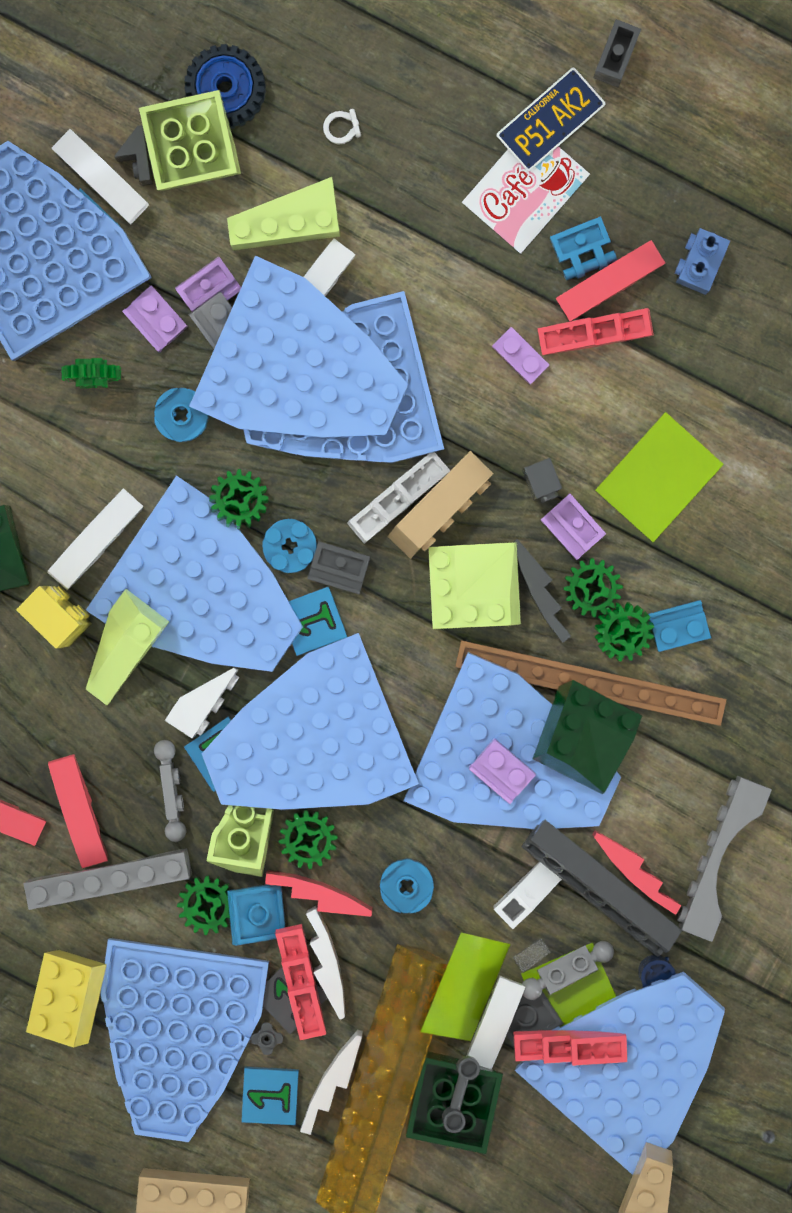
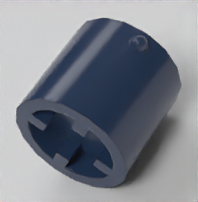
[638,954,676,988]

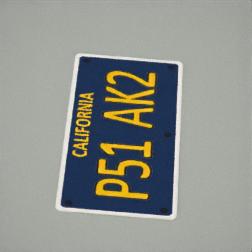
[497,68,605,171]

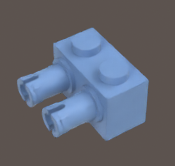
[674,228,730,295]

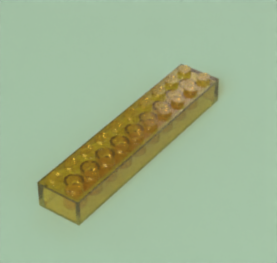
[315,944,449,1213]

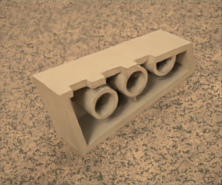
[387,451,494,559]
[618,1142,673,1213]
[136,1168,250,1213]

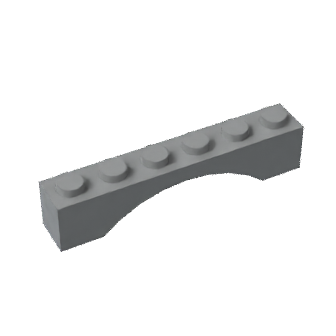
[677,775,772,942]
[23,848,192,910]

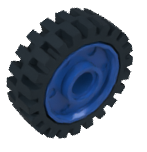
[184,44,266,129]

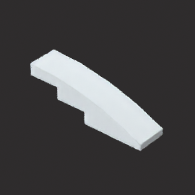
[52,129,149,224]
[304,238,355,296]
[347,452,450,544]
[47,488,143,590]
[306,905,346,1020]
[466,975,525,1069]
[300,1030,363,1135]

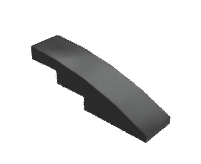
[512,539,571,643]

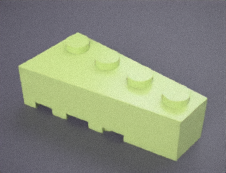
[227,177,340,250]

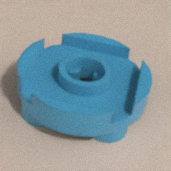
[154,388,209,442]
[262,519,317,573]
[380,858,434,913]

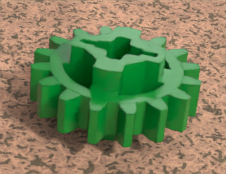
[61,358,121,389]
[209,469,268,529]
[563,558,623,617]
[594,602,654,662]
[279,809,338,869]
[177,875,230,935]

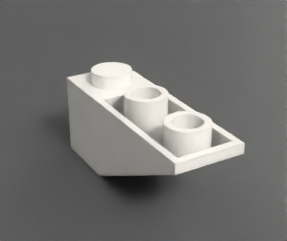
[165,667,239,738]
[494,862,562,929]

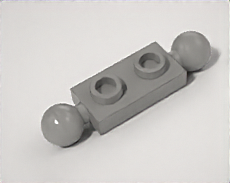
[154,740,186,842]
[522,941,614,1000]

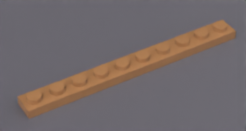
[455,640,727,726]

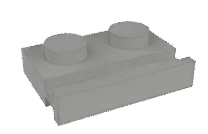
[189,291,232,349]

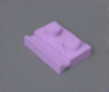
[175,256,241,312]
[122,285,188,353]
[541,494,606,560]
[469,738,536,804]

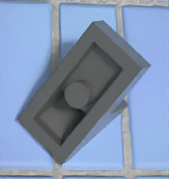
[115,125,154,186]

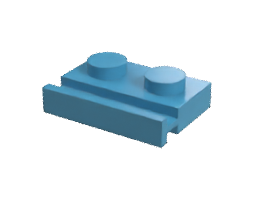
[648,600,711,652]

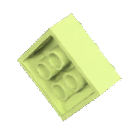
[139,90,241,191]
[428,542,521,629]

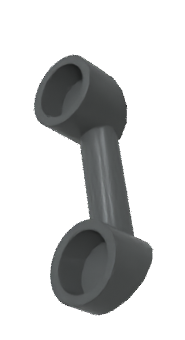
[442,1056,480,1133]

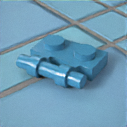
[550,216,617,281]

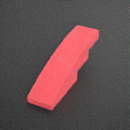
[556,240,666,322]
[538,308,654,355]
[48,754,108,868]
[0,800,46,846]
[592,830,681,915]
[265,870,373,917]
[275,924,326,1040]
[513,1030,627,1066]

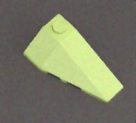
[86,589,169,705]
[207,805,274,877]

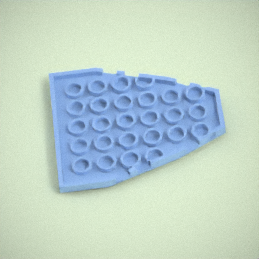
[0,141,152,361]
[189,256,408,437]
[243,291,444,463]
[86,476,303,672]
[202,633,419,810]
[404,652,621,829]
[100,938,269,1142]
[515,972,725,1175]

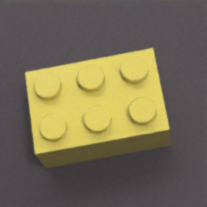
[16,586,92,649]
[26,950,107,1048]

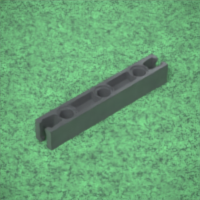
[521,820,682,957]

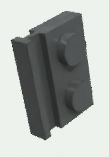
[307,541,370,594]

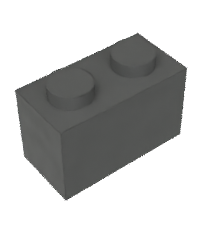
[593,19,641,88]
[522,458,562,503]

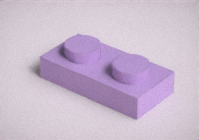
[492,327,549,385]

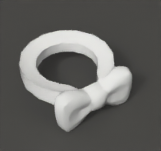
[323,109,361,145]

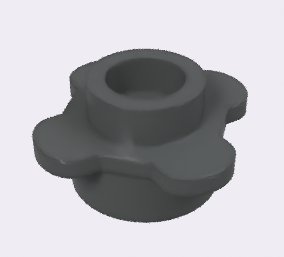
[251,1022,283,1055]

